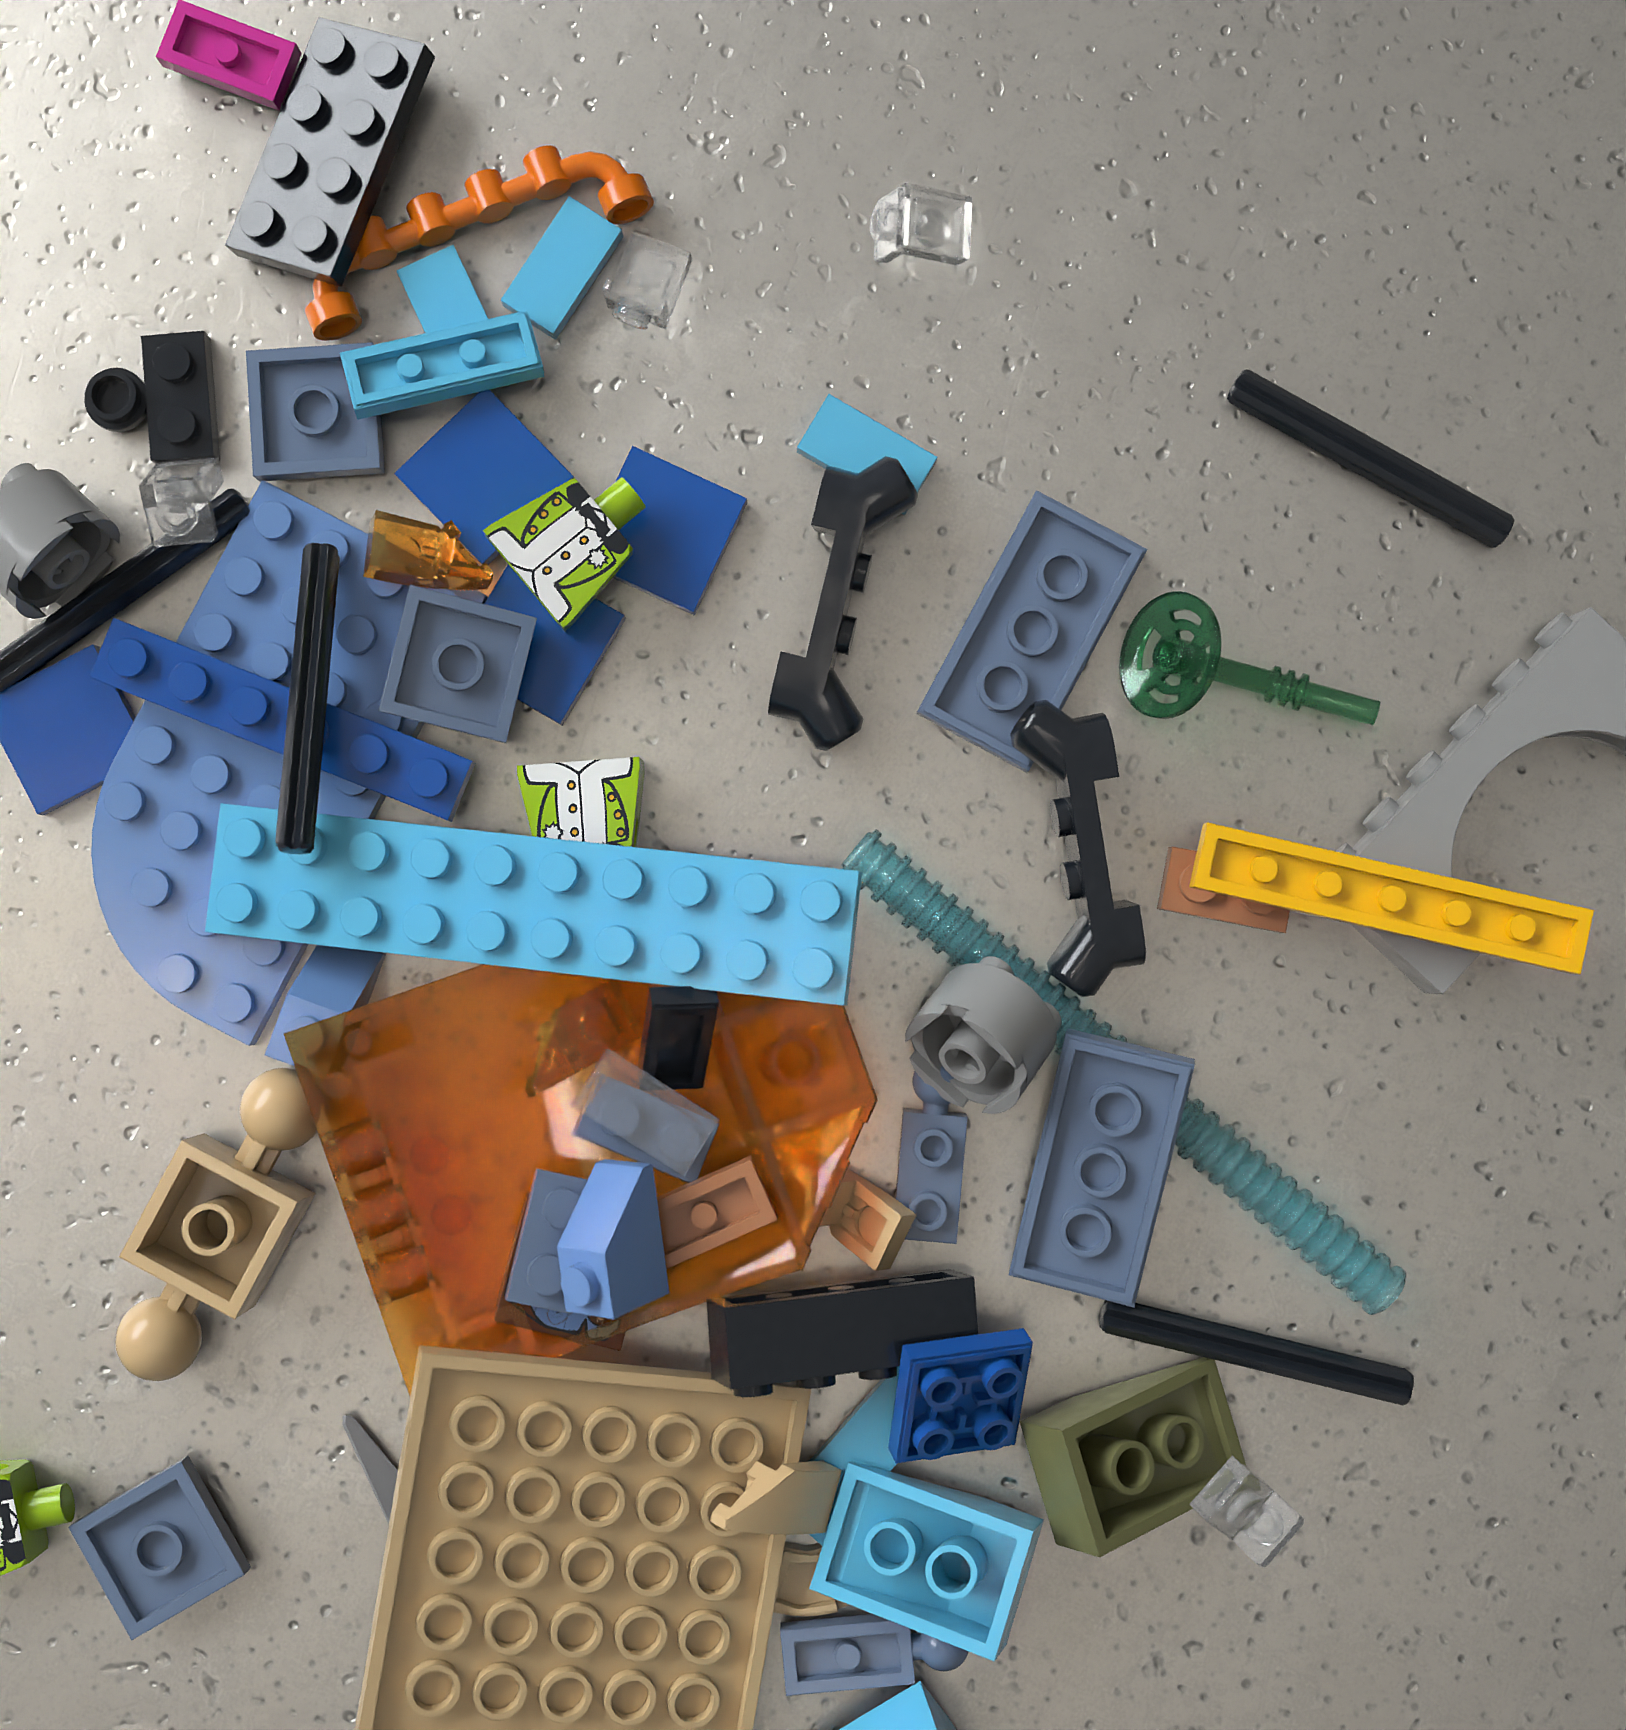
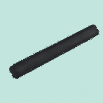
[1227,370,1514,548]
[0,488,250,692]
[275,543,340,855]
[1099,1300,1414,1405]

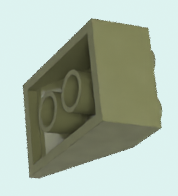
[1019,1357,1250,1557]

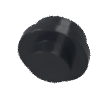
[84,368,147,432]

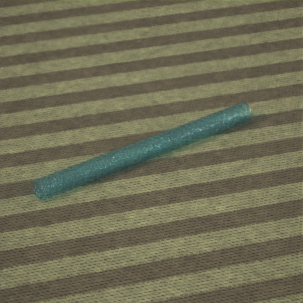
[841,829,1407,1315]

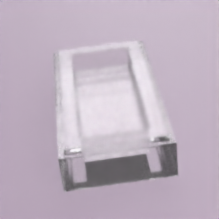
[570,1049,719,1176]

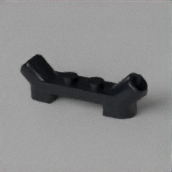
[768,456,918,751]
[1010,700,1146,997]

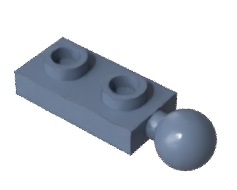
[895,1066,968,1244]
[780,1614,969,1696]

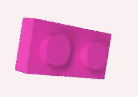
[156,0,302,111]

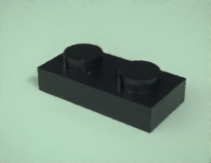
[141,331,220,466]

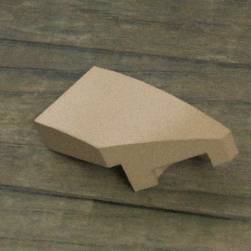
[800,1152,917,1271]
[710,1460,842,1535]

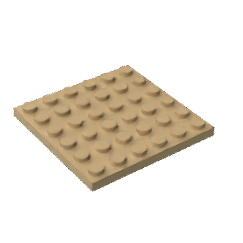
[355,1345,811,1730]

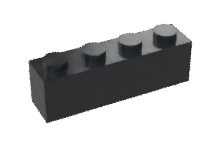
[706,1269,978,1397]

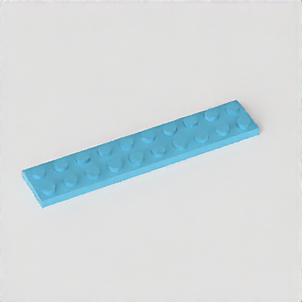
[205,803,862,1006]

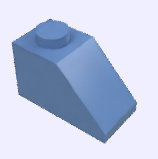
[265,945,386,1077]
[557,1159,669,1319]

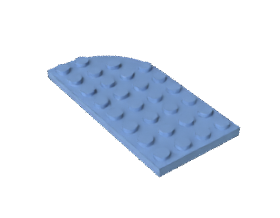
[91,480,488,1046]

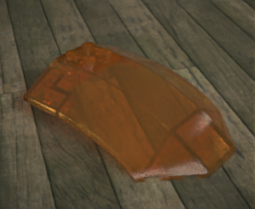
[283,964,878,1396]

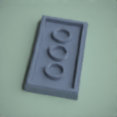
[916,490,1148,773]
[1008,1028,1195,1307]

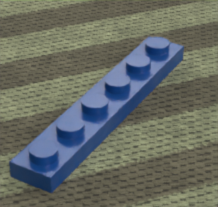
[89,618,476,822]

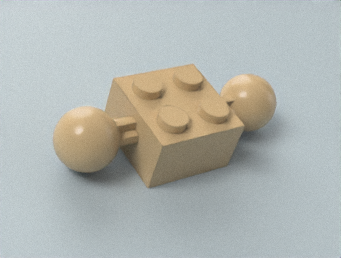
[115,1068,325,1381]

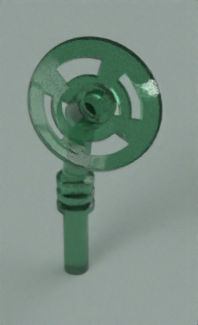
[1119,591,1381,726]

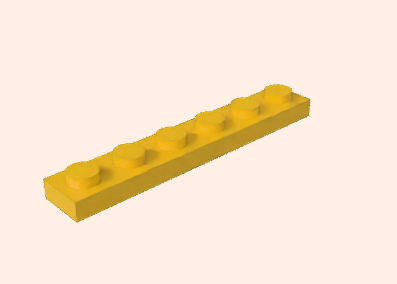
[1189,823,1594,974]

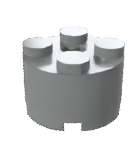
[0,463,120,619]
[905,956,1062,1114]

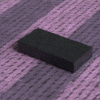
[636,986,719,1091]

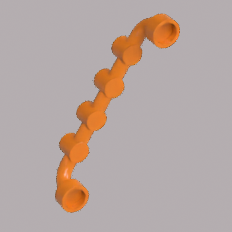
[305,145,654,341]

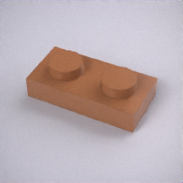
[1157,846,1290,933]
[657,1155,778,1269]

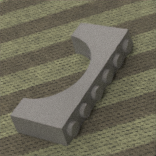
[1336,607,1626,995]

